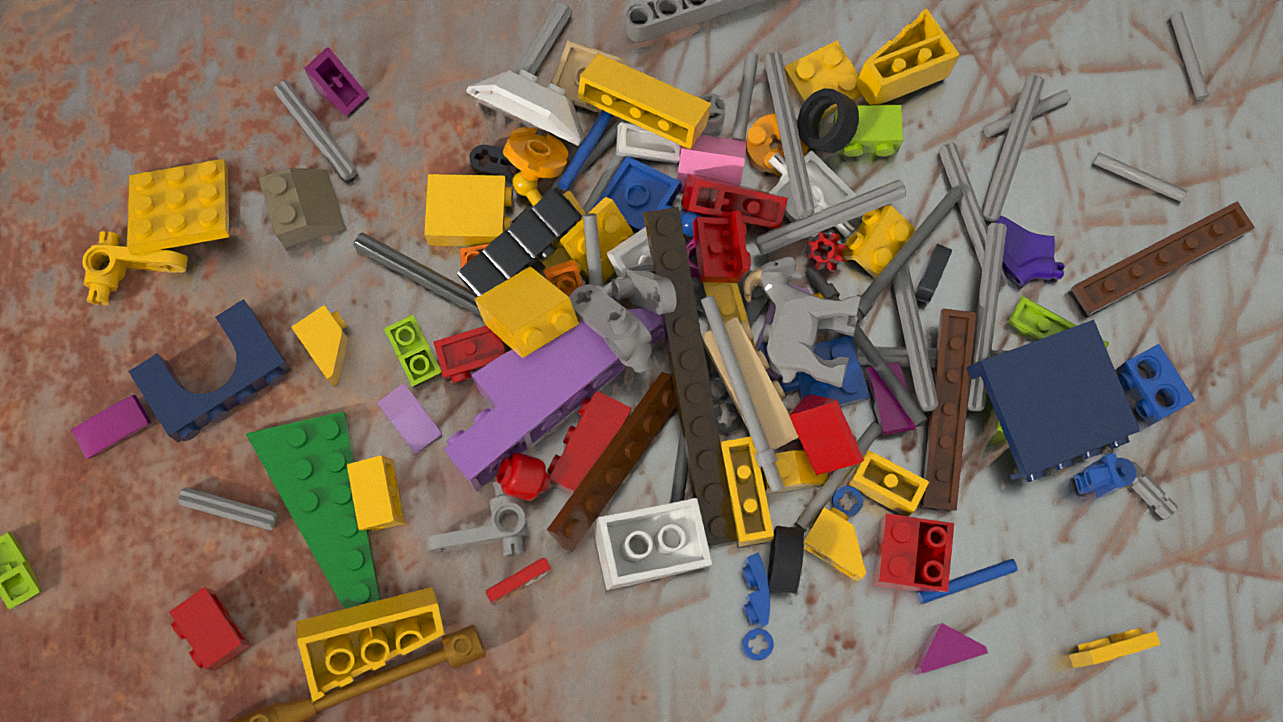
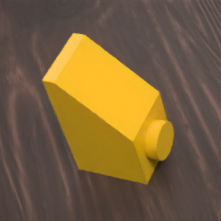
[291,305,348,387]
[761,450,829,495]
[804,507,866,582]

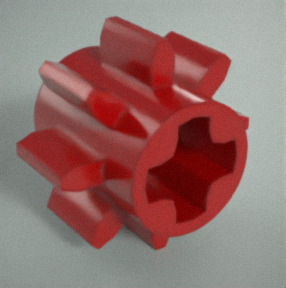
[806,232,848,272]

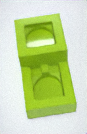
[0,531,42,610]

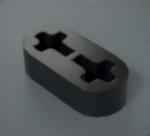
[470,145,521,183]
[915,243,952,304]

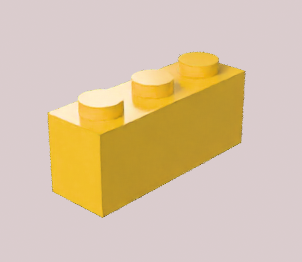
[721,436,774,547]

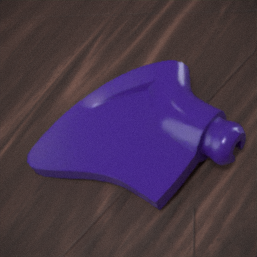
[995,216,1065,287]

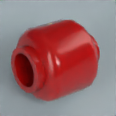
[497,452,550,501]

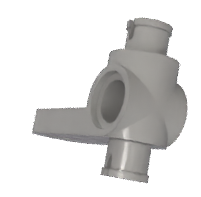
[611,265,676,315]
[569,284,652,373]
[426,481,529,557]

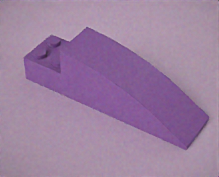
[444,308,665,492]

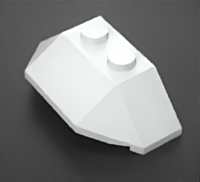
[466,69,585,146]

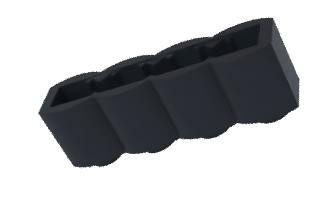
[457,188,582,297]

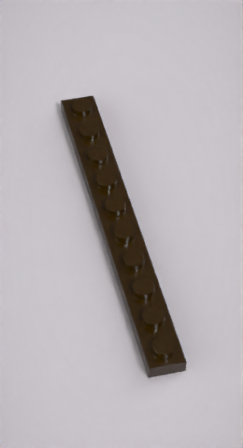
[643,207,737,546]

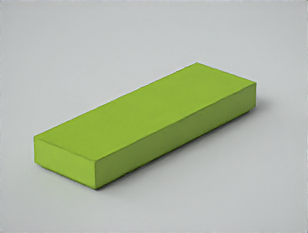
[1005,296,1109,349]

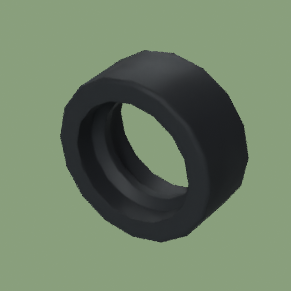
[797,88,859,153]
[768,526,804,594]

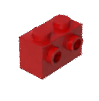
[169,587,250,671]

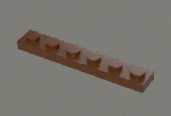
[1071,201,1255,316]
[921,308,976,511]
[547,372,677,552]

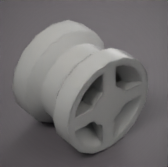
[699,93,726,133]

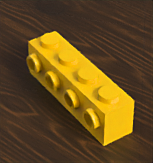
[578,53,712,150]

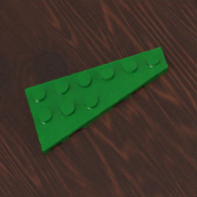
[246,411,381,609]

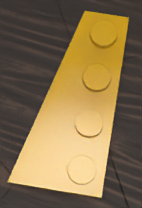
[296,587,444,702]

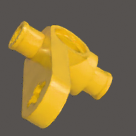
[82,231,188,306]

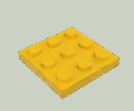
[127,159,229,255]

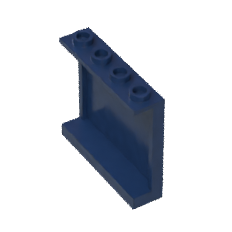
[967,319,1140,482]

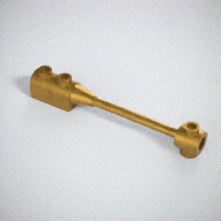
[227,624,486,722]

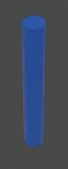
[557,110,613,191]
[918,558,1018,604]

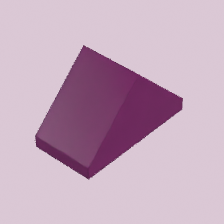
[304,47,368,116]
[914,623,988,675]

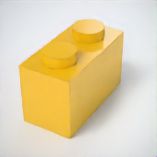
[847,450,929,516]

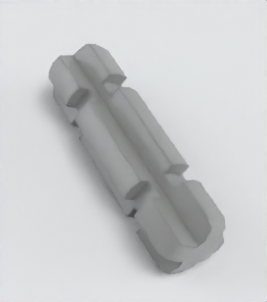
[1132,461,1178,519]

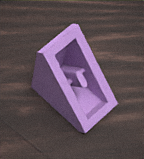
[377,383,443,455]

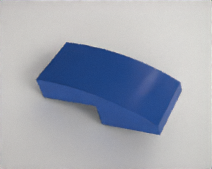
[742,552,770,629]

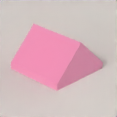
[677,135,747,193]

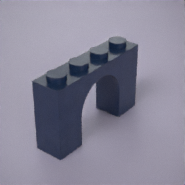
[128,299,291,443]

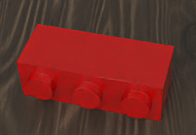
[547,390,632,494]

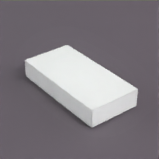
[616,122,681,164]

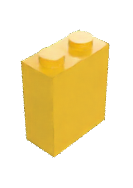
[424,174,513,247]
[475,266,579,358]

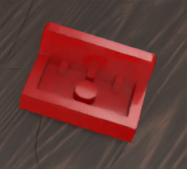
[692,210,751,283]
[433,326,506,383]

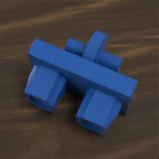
[1074,453,1136,498]

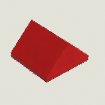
[789,394,864,475]

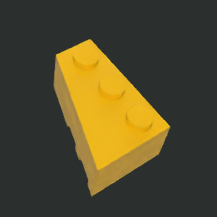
[855,8,960,105]

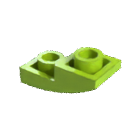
[384,314,442,387]

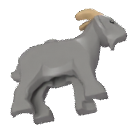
[743,257,861,387]

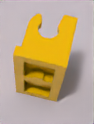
[347,455,405,531]

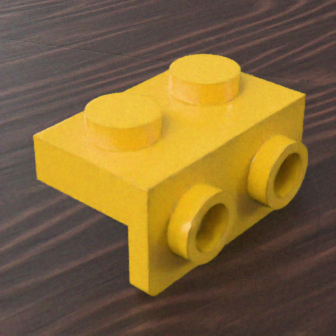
[843,205,916,279]

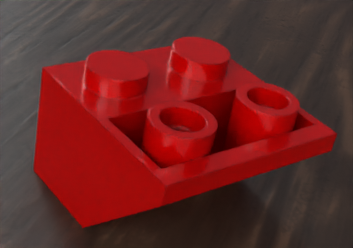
[873,513,954,592]

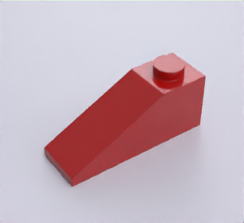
[681,173,788,229]

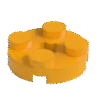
[746,114,809,176]
[503,127,568,181]

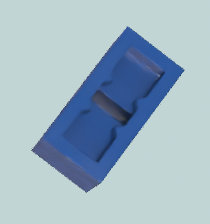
[1115,344,1195,426]

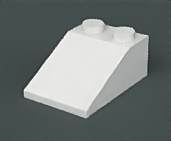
[592,498,712,590]

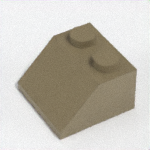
[258,168,346,248]

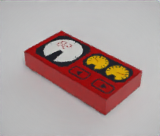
[485,558,553,606]

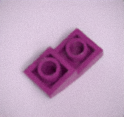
[866,362,916,435]
[71,395,151,459]

